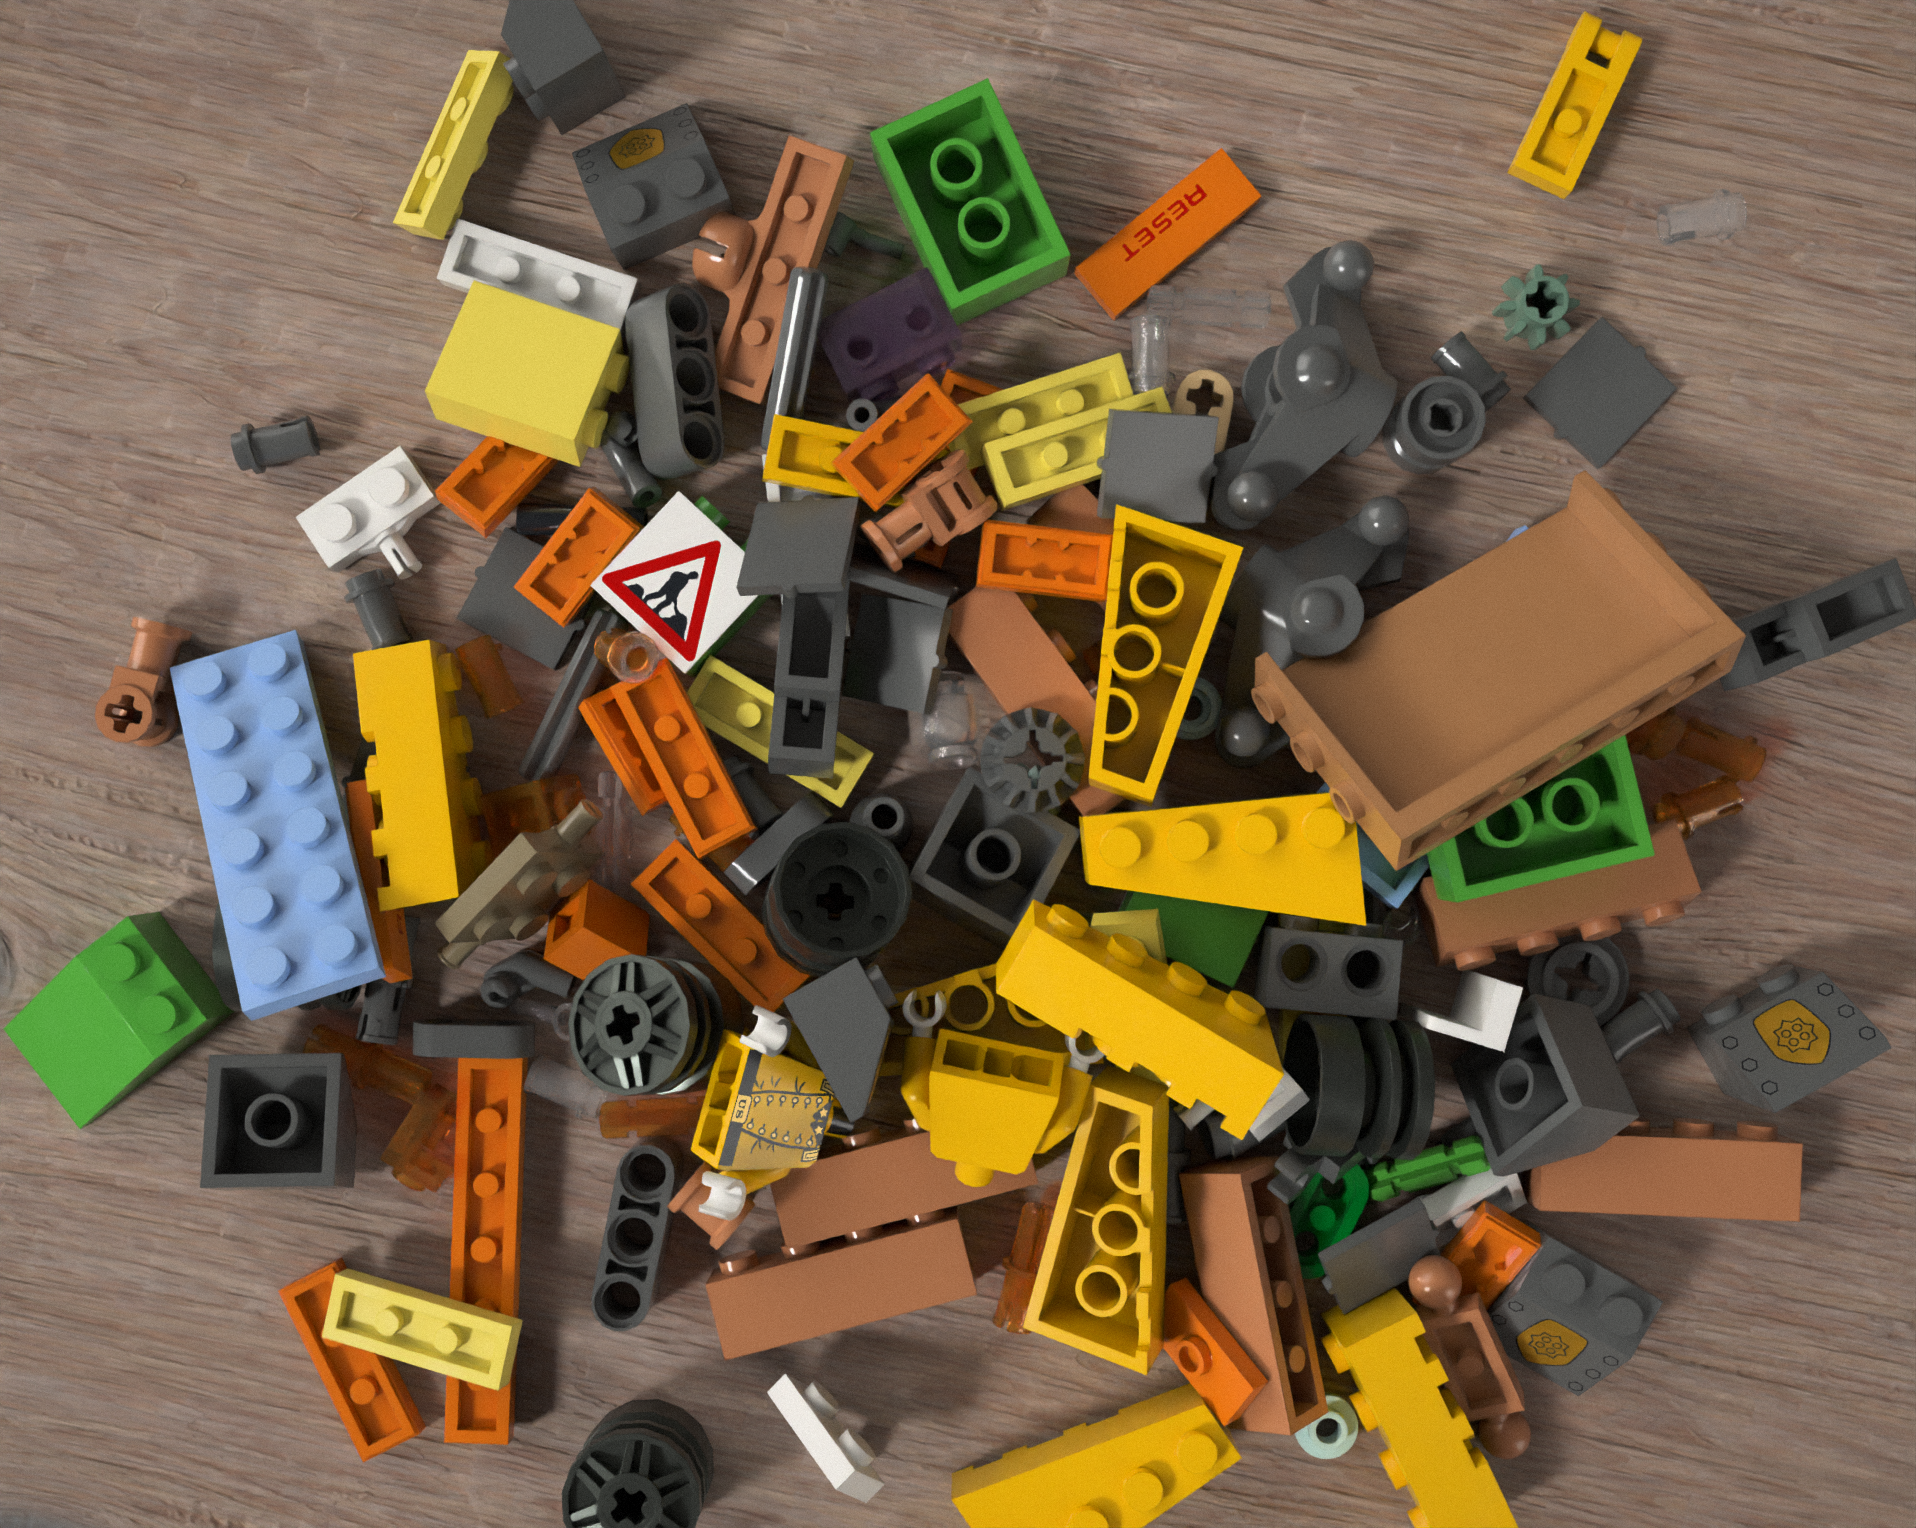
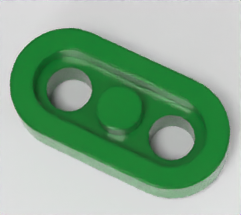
[1288,1164,1369,1279]

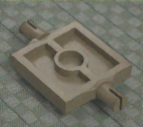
[434,799,604,969]

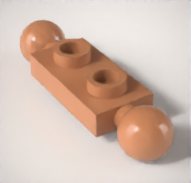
[1408,1255,1531,1460]

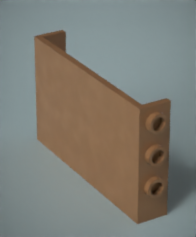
[1251,470,1746,871]

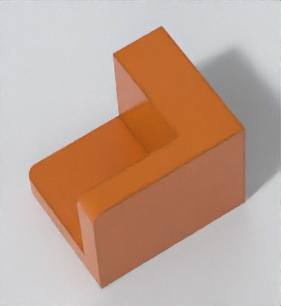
[544,879,649,981]

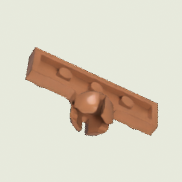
[692,135,854,406]

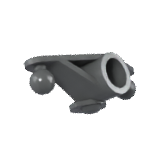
[1210,240,1398,531]
[1215,495,1410,769]

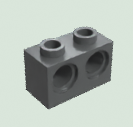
[1254,914,1403,1020]

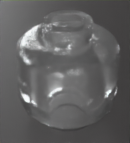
[907,671,992,770]

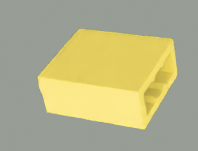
[425,280,630,467]

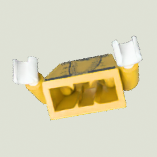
[901,989,1104,1187]
[691,1005,855,1220]

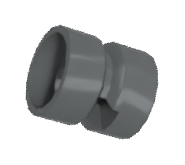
[1382,375,1486,475]

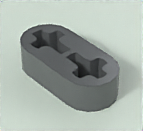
[724,791,834,896]
[413,1018,536,1059]

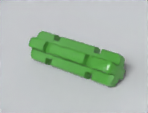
[1363,1135,1491,1201]

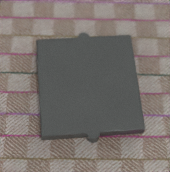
[1523,317,1677,469]
[1097,409,1219,523]
[736,495,862,599]
[456,527,598,671]
[847,543,960,609]
[842,594,953,715]
[1317,1198,1441,1315]

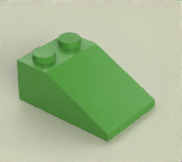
[4,912,235,1129]

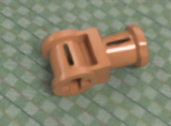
[860,449,999,573]
[95,617,193,747]
[667,1161,755,1250]

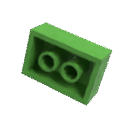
[870,78,1071,328]
[1426,735,1655,903]

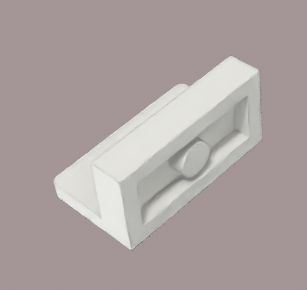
[1399,970,1523,1052]

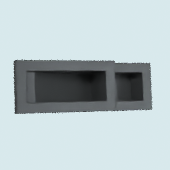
[1719,558,1916,691]
[768,580,850,779]

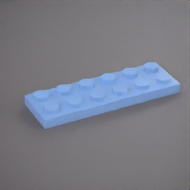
[170,630,386,1021]

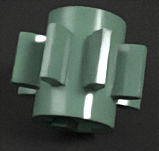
[1492,264,1580,350]

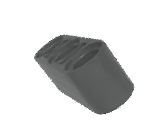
[625,283,725,480]
[591,1134,684,1331]

